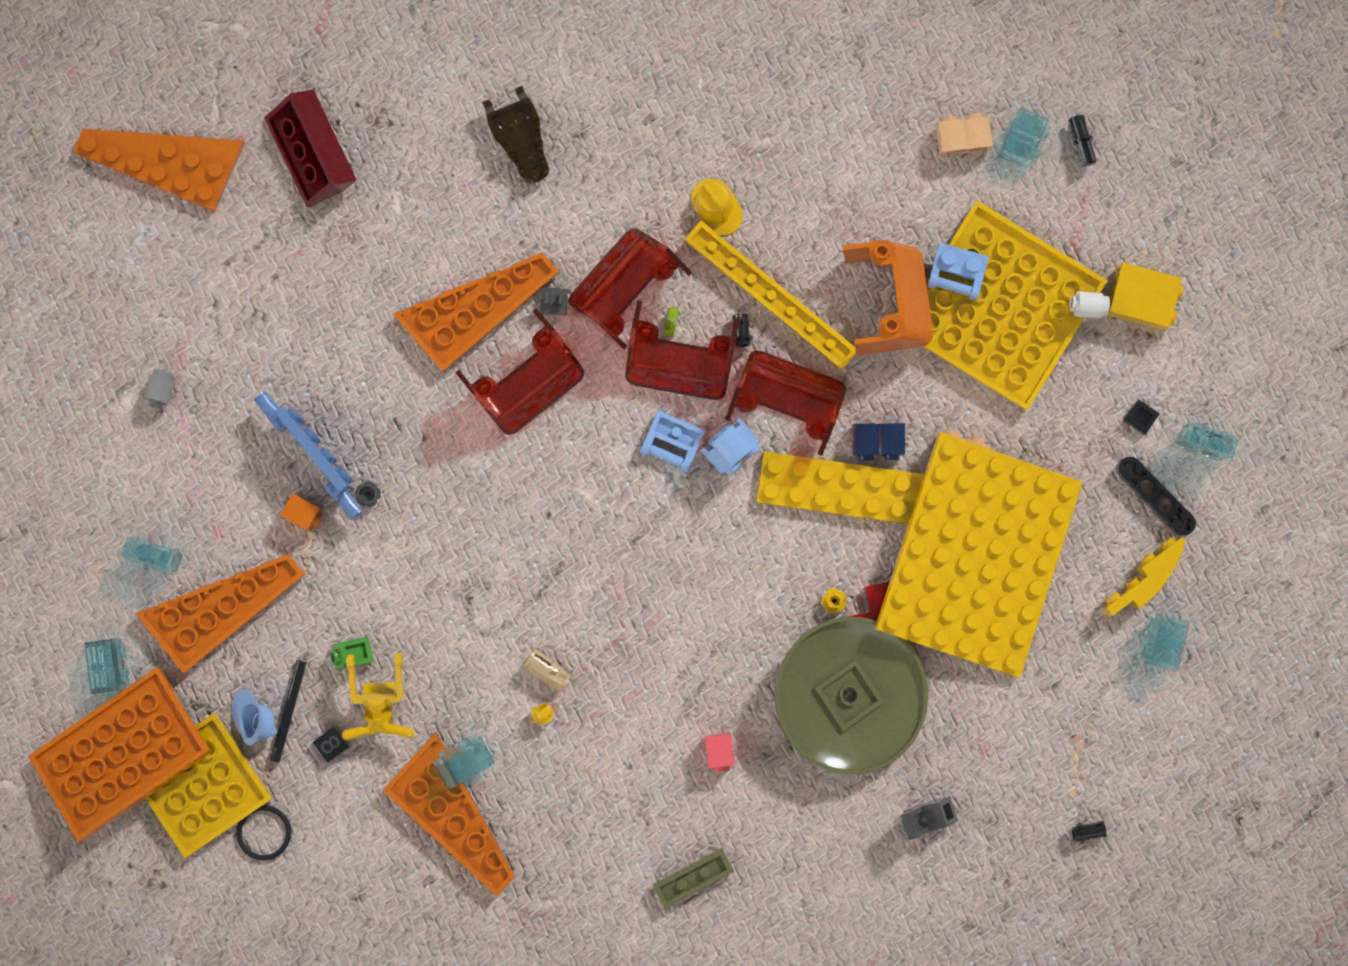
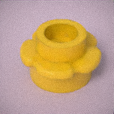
[821,588,847,614]
[530,703,555,726]

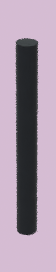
[270,660,307,763]

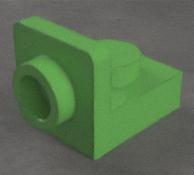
[330,637,374,671]

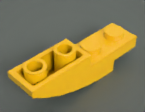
[1102,537,1185,616]

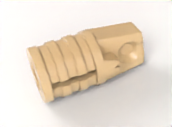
[522,648,571,691]

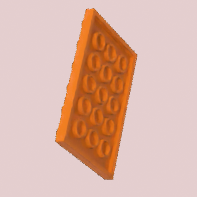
[28,667,212,843]

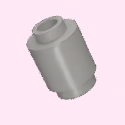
[143,369,175,409]

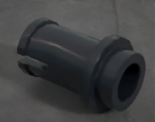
[732,314,753,347]
[1072,821,1107,844]

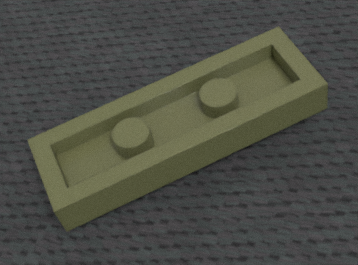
[653,848,734,908]

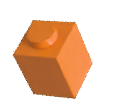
[280,493,324,532]

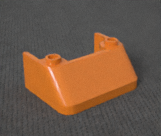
[842,240,933,356]

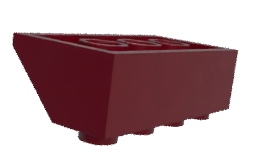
[264,89,357,208]

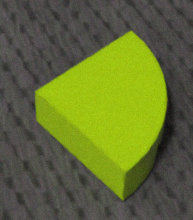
[664,307,679,337]

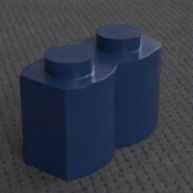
[852,423,905,461]

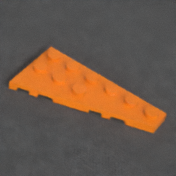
[73,129,245,212]
[393,252,559,373]
[135,554,306,673]
[383,732,515,896]

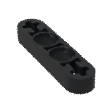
[1116,457,1196,536]

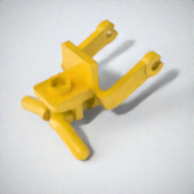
[342,653,415,740]

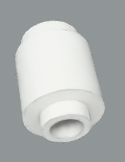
[1070,291,1110,319]

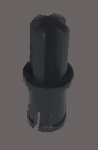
[1068,115,1097,167]

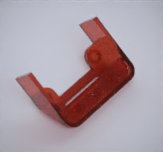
[568,228,692,349]
[625,300,740,400]
[455,308,584,435]
[725,350,847,456]

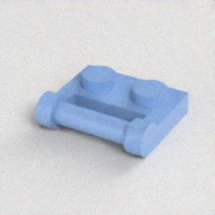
[927,242,989,301]
[640,410,705,473]

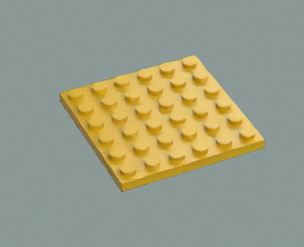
[923,200,1108,411]

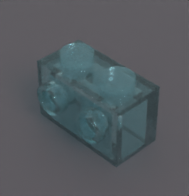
[1141,613,1190,671]

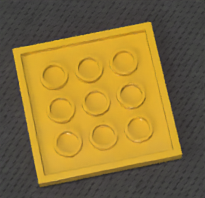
[145,712,273,858]

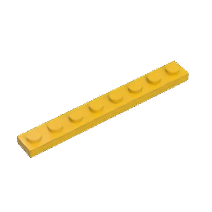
[684,220,857,371]

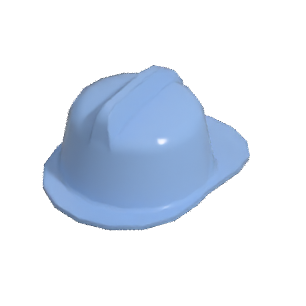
[231,689,277,746]

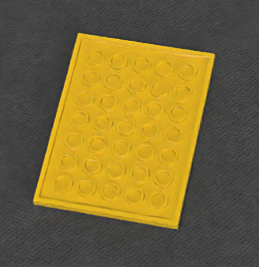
[875,432,1083,678]

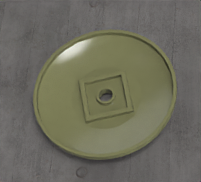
[775,617,928,774]

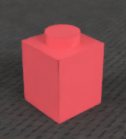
[705,733,735,772]

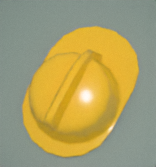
[691,178,743,236]

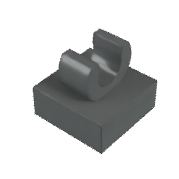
[541,287,568,316]

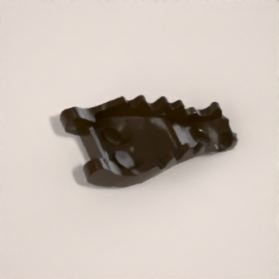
[482,86,549,184]

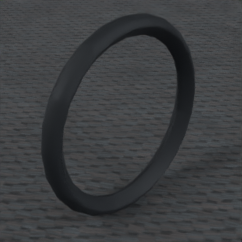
[236,805,291,861]

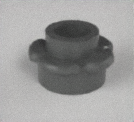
[355,482,381,507]

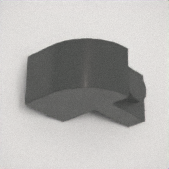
[901,796,958,840]

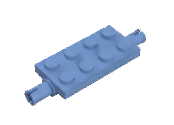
[254,391,364,520]

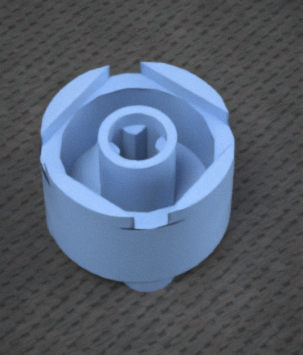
[700,417,760,475]

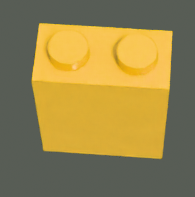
[1107,262,1184,331]

